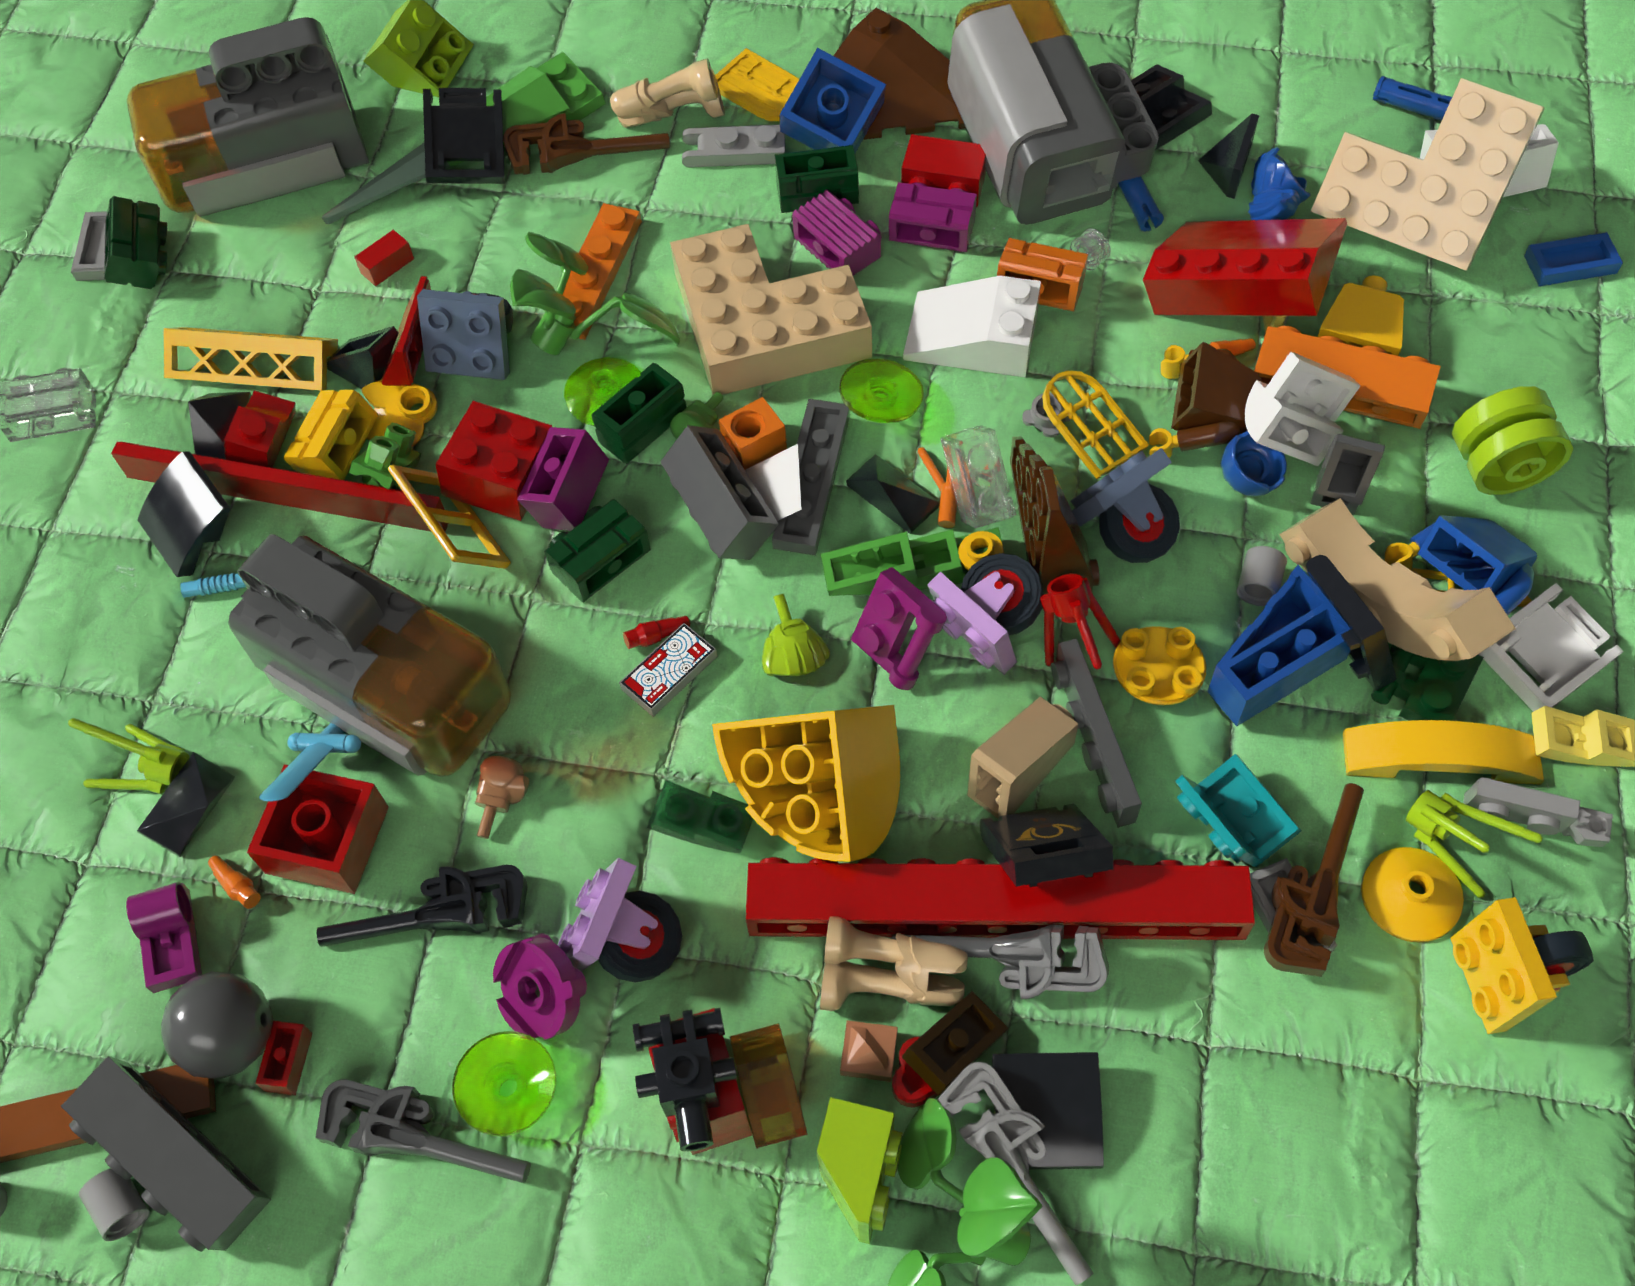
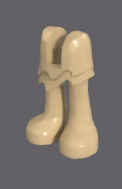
[610,58,725,128]
[820,916,968,1011]

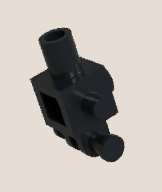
[633,1008,737,1151]

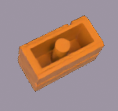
[997,238,1089,312]

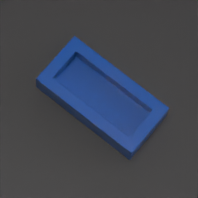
[1524,232,1623,286]

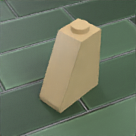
[967,696,1078,819]

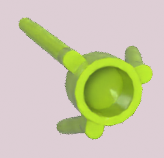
[68,718,190,794]
[1406,790,1543,898]

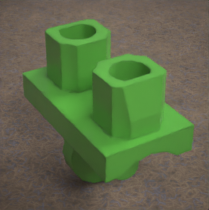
[349,423,421,490]

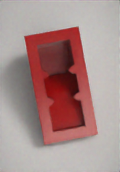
[224,390,296,468]

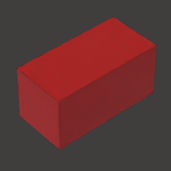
[354,229,414,286]
[255,1021,313,1096]

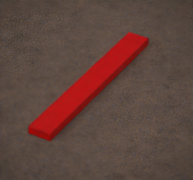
[111,442,449,532]

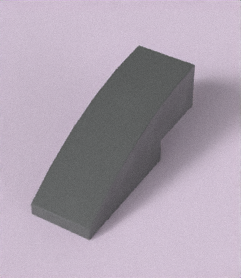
[1311,434,1385,515]

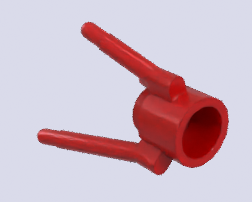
[1040,574,1121,670]

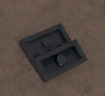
[1131,64,1212,151]
[138,451,230,577]
[992,1052,1104,1170]

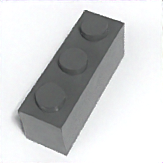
[661,425,779,560]

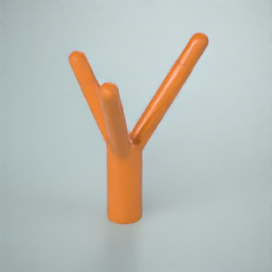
[917,439,985,528]

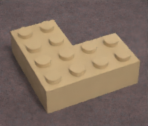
[1310,78,1545,270]
[670,224,872,395]

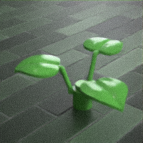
[510,232,680,355]
[888,1098,1042,1286]

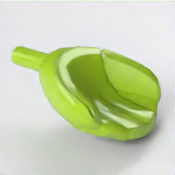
[762,594,830,676]

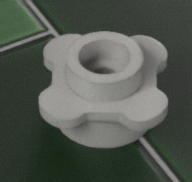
[1022,393,1071,438]

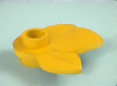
[361,380,438,447]

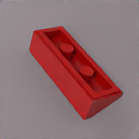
[381,276,431,386]

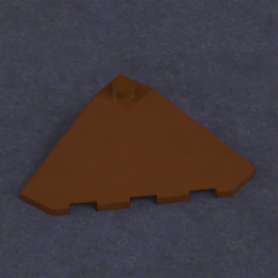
[833,8,966,140]
[1010,436,1100,609]

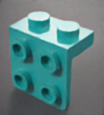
[1175,754,1302,867]

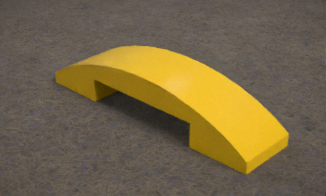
[1343,720,1544,785]

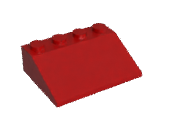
[1143,218,1347,316]

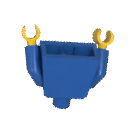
[1385,515,1537,615]

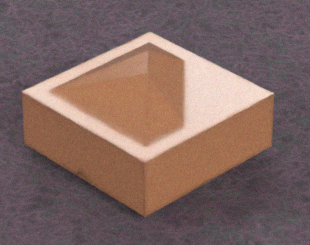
[840,1020,898,1082]

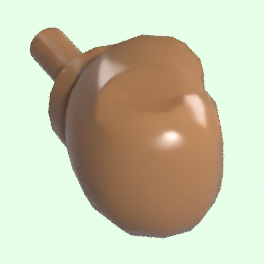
[475,756,530,839]

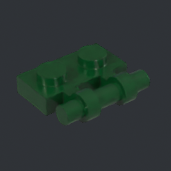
[1371,644,1484,721]

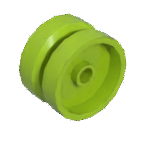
[1452,386,1574,495]

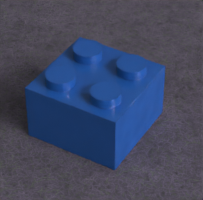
[780,47,886,153]

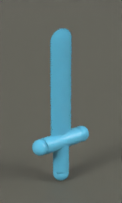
[259,723,361,801]

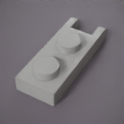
[682,124,785,167]

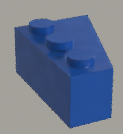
[1207,565,1351,727]

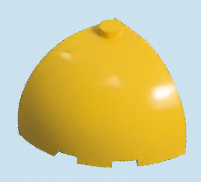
[712,705,900,862]

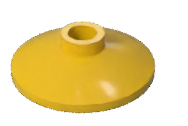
[1361,847,1464,942]

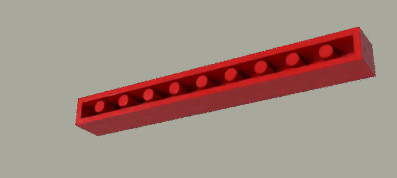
[746,857,1255,940]

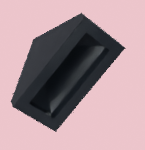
[1198,114,1259,199]
[327,326,399,389]
[188,392,252,460]
[846,454,939,534]
[137,752,235,857]

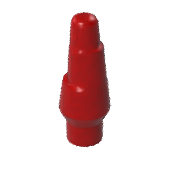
[623,616,691,649]

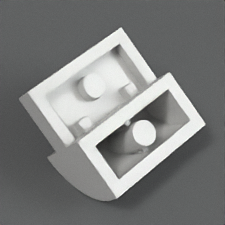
[1245,351,1361,466]

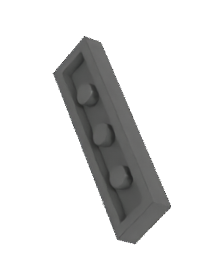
[772,399,850,556]
[1051,639,1142,828]

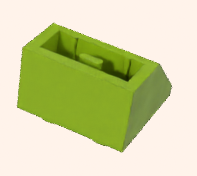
[363,0,474,97]
[817,1097,902,1244]

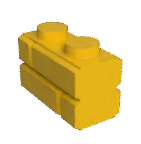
[284,390,378,480]

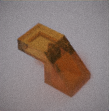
[730,1023,808,1148]

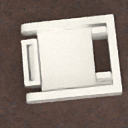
[1479,583,1624,711]

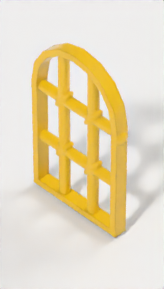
[1042,370,1149,479]

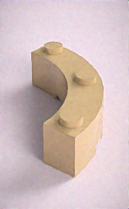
[1279,498,1516,661]

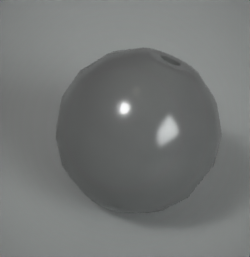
[161,971,273,1079]

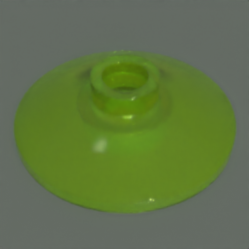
[564,357,641,426]
[839,359,924,423]
[452,1031,557,1136]

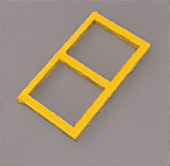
[388,465,511,569]

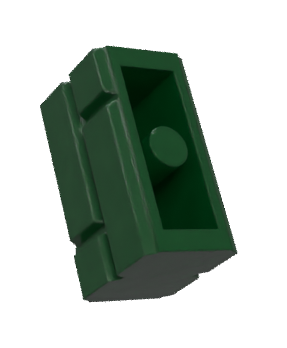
[774,145,859,213]
[104,196,167,289]
[591,363,687,464]
[544,499,651,602]

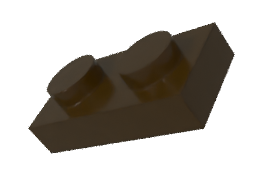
[902,991,1009,1096]

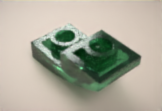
[647,780,753,854]

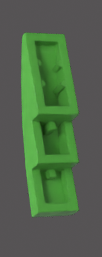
[820,527,1005,596]

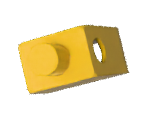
[1317,275,1404,356]

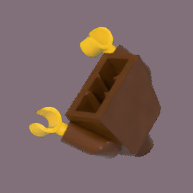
[1149,342,1261,459]

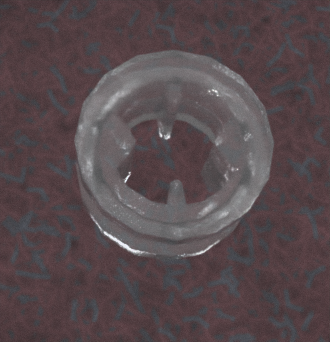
[1070,228,1111,270]

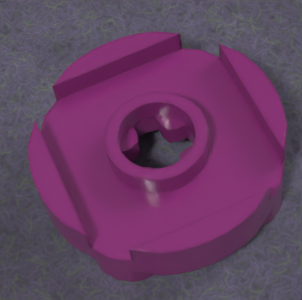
[493,933,587,1040]

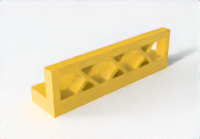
[164,327,338,391]

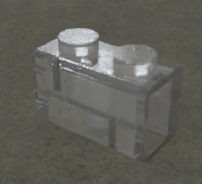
[0,368,96,442]
[940,425,1016,528]

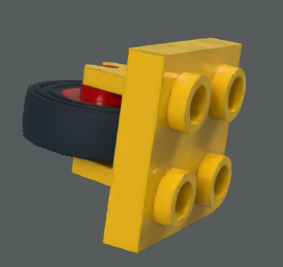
[1450,897,1594,1034]

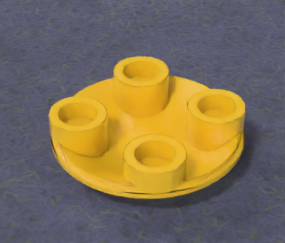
[1113,626,1206,705]

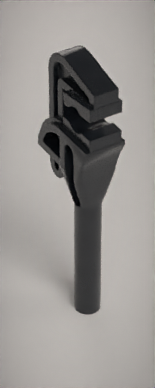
[316,864,528,947]

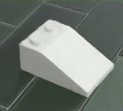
[903,276,1041,378]

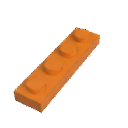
[563,203,642,340]

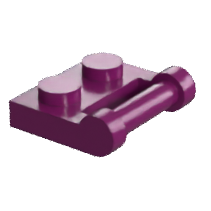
[851,567,947,690]

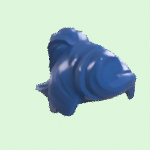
[1248,147,1311,220]

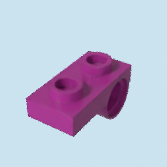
[126,882,202,993]

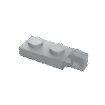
[1463,777,1613,847]

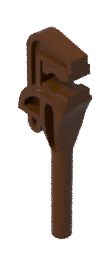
[503,113,670,175]
[1264,783,1364,977]

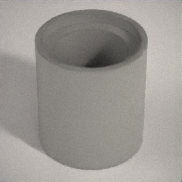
[1237,546,1287,606]
[79,1168,150,1241]

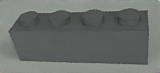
[61,1056,271,1252]

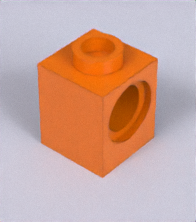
[719,397,787,470]

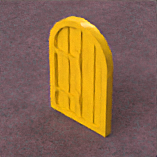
[715,48,799,121]

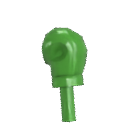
[670,392,723,439]

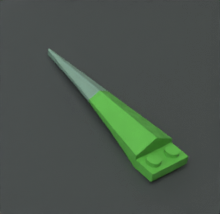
[322,51,606,224]

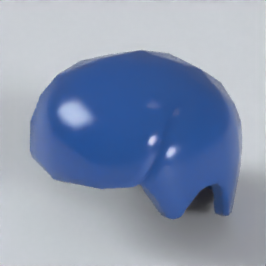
[1220,431,1287,496]

